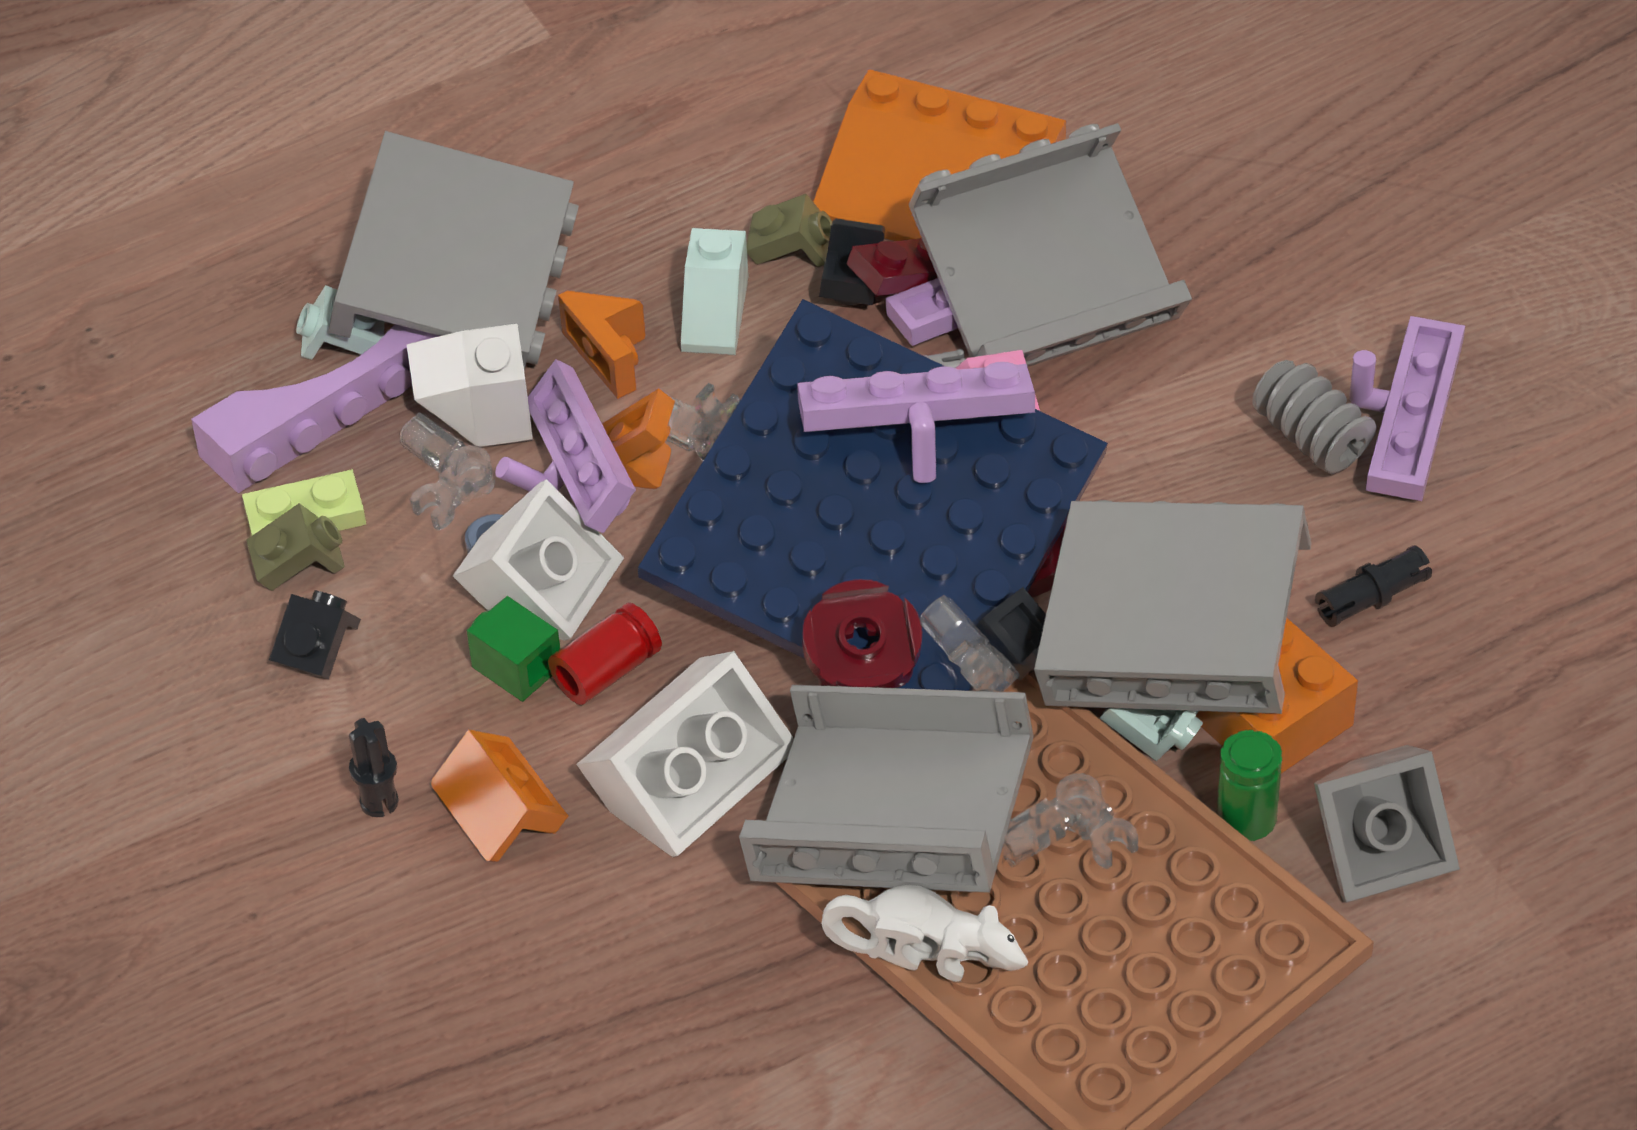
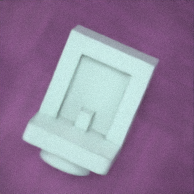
[296,285,385,360]
[1100,708,1203,761]

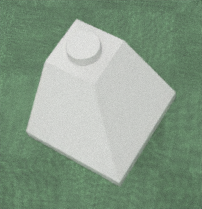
[453,479,624,641]

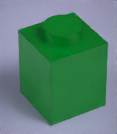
[466,596,560,702]

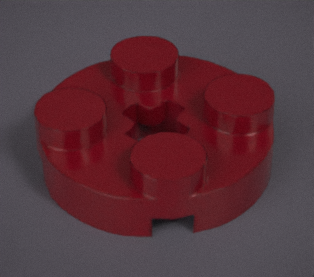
[802,579,922,688]

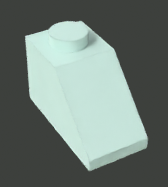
[681,228,749,355]

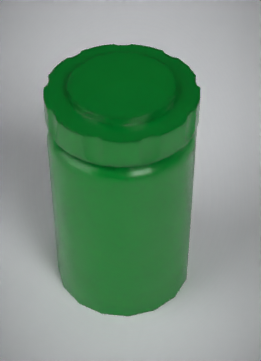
[1217,730,1282,841]

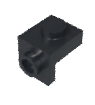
[819,219,885,305]
[975,587,1046,681]
[269,590,361,680]

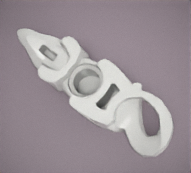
[822,885,1028,982]

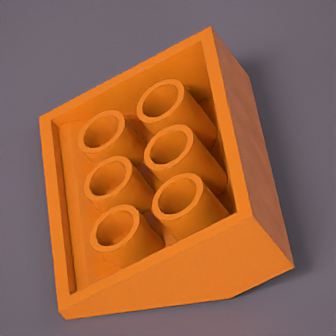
[813,69,1066,241]

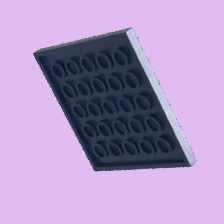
[638,299,1108,691]

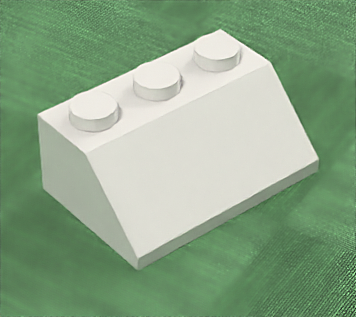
[576,651,794,857]

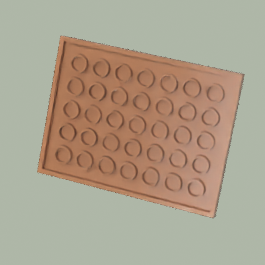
[775,671,1374,1130]

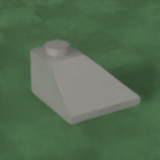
[1314,745,1460,903]

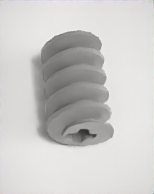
[1252,360,1376,474]

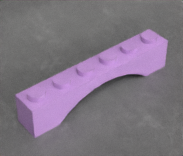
[191,324,439,493]

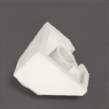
[407,324,533,448]

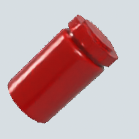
[548,602,662,705]

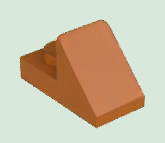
[558,290,646,399]
[602,388,675,489]

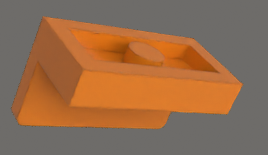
[431,729,568,862]

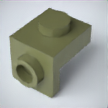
[747,194,832,267]
[246,503,345,591]

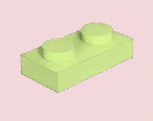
[242,469,366,536]

